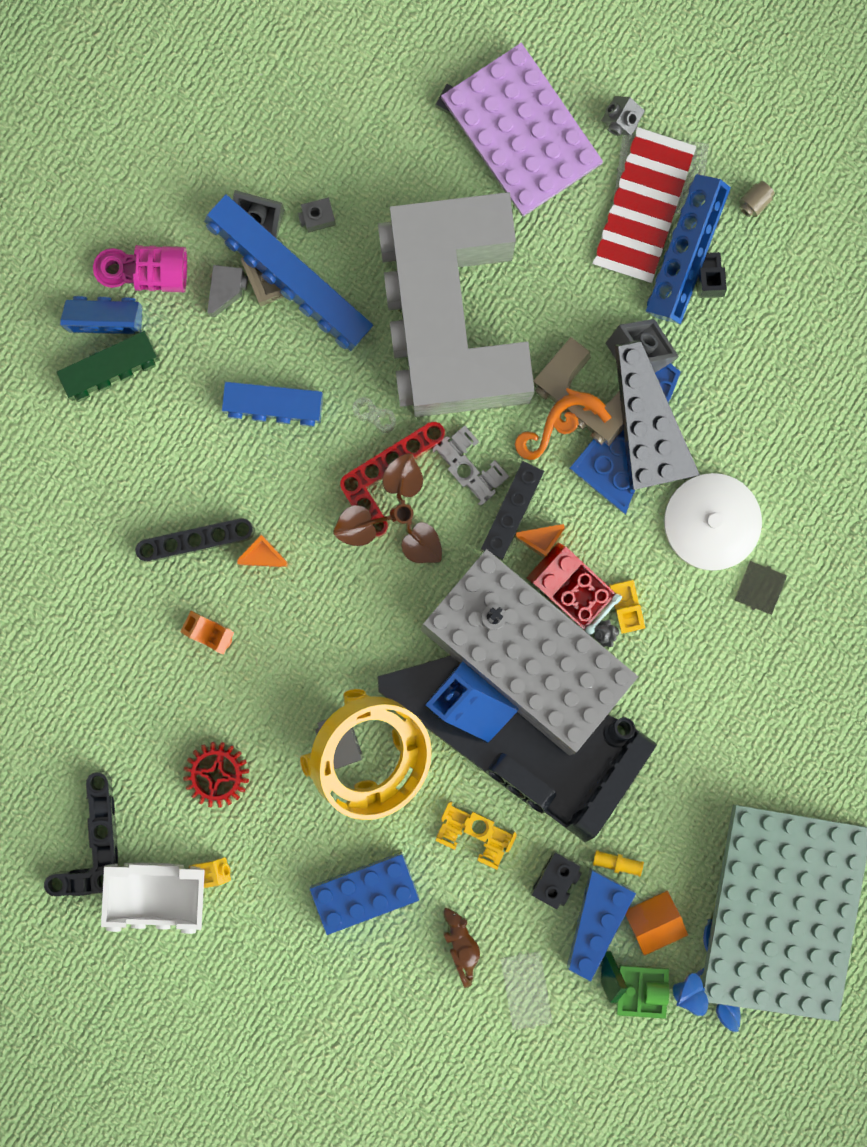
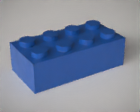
[310,852,419,935]

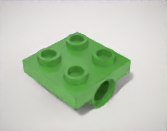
[616,965,669,1019]

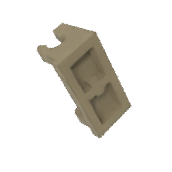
[240,257,284,307]

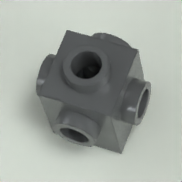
[601,96,645,136]

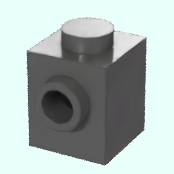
[298,197,336,233]

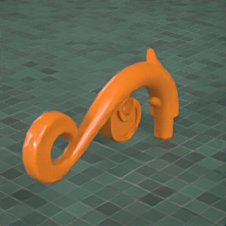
[515,388,612,460]

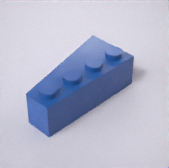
[567,868,636,981]

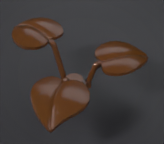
[333,453,442,563]

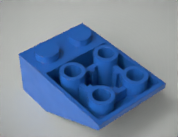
[426,661,519,742]

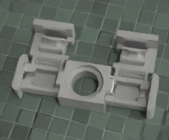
[433,426,510,505]

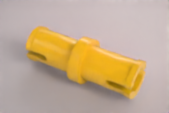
[593,850,644,877]

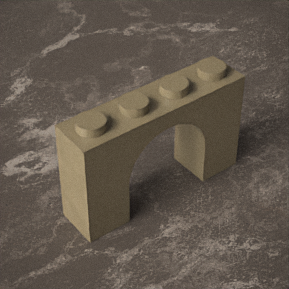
[533,337,624,446]

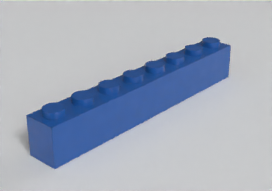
[204,194,374,351]

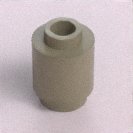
[739,181,775,217]

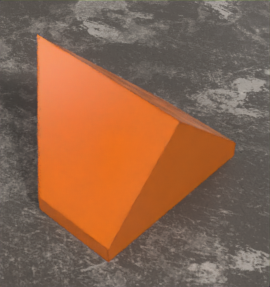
[515,524,565,558]
[237,535,288,567]

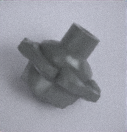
[594,620,619,647]

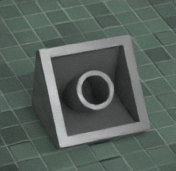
[233,190,285,239]

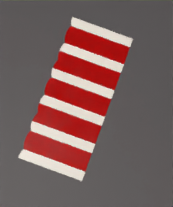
[592,127,696,283]

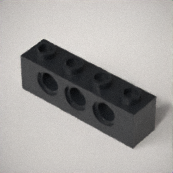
[480,461,544,560]

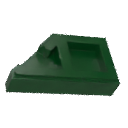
[601,951,628,1003]

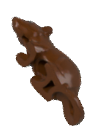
[443,908,480,988]

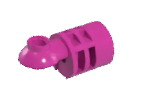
[93,245,187,293]

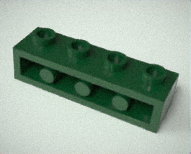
[56,331,160,402]

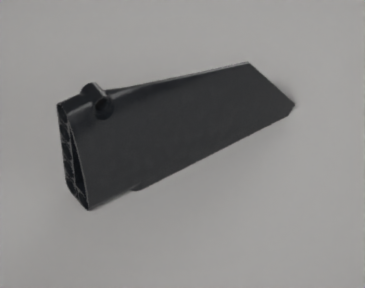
[377,656,657,842]

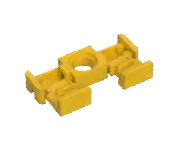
[435,801,517,870]

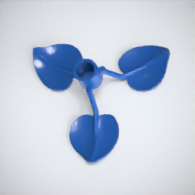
[673,919,741,1032]

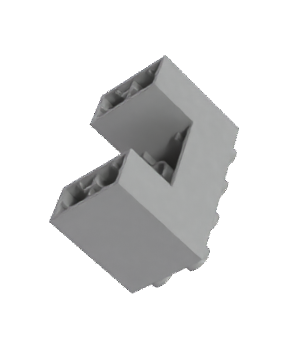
[378,192,534,417]

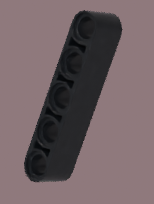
[135,518,255,562]

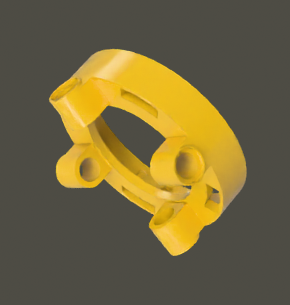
[300,689,431,820]

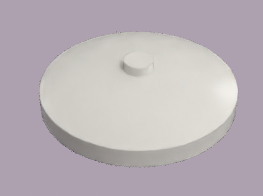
[664,473,762,570]

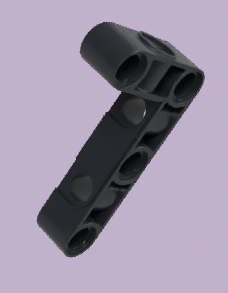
[44,771,118,896]

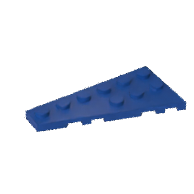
[569,363,681,515]

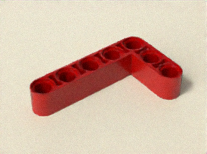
[340,422,445,537]

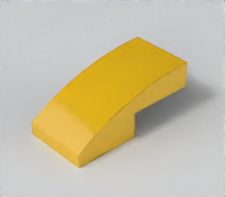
[609,579,645,634]

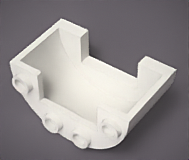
[101,863,204,934]

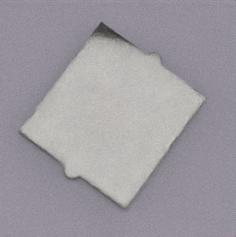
[734,561,787,615]

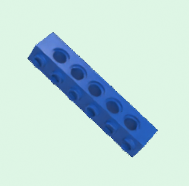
[646,174,731,325]

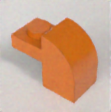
[180,611,234,655]

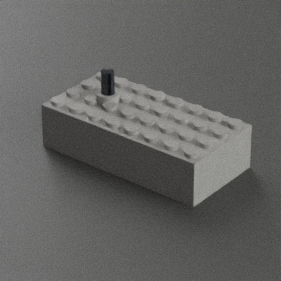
[420,549,639,756]

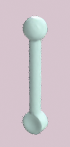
[585,593,622,635]

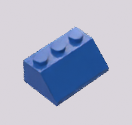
[60,296,142,335]

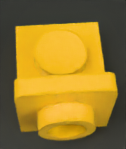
[189,857,231,888]

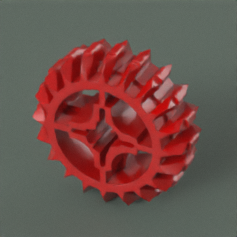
[183,742,250,808]

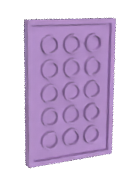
[441,42,603,217]

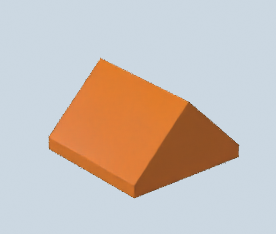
[625,891,688,956]

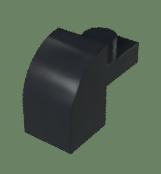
[696,252,727,298]

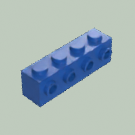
[222,382,323,427]

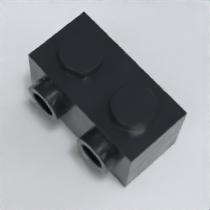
[530,850,582,909]

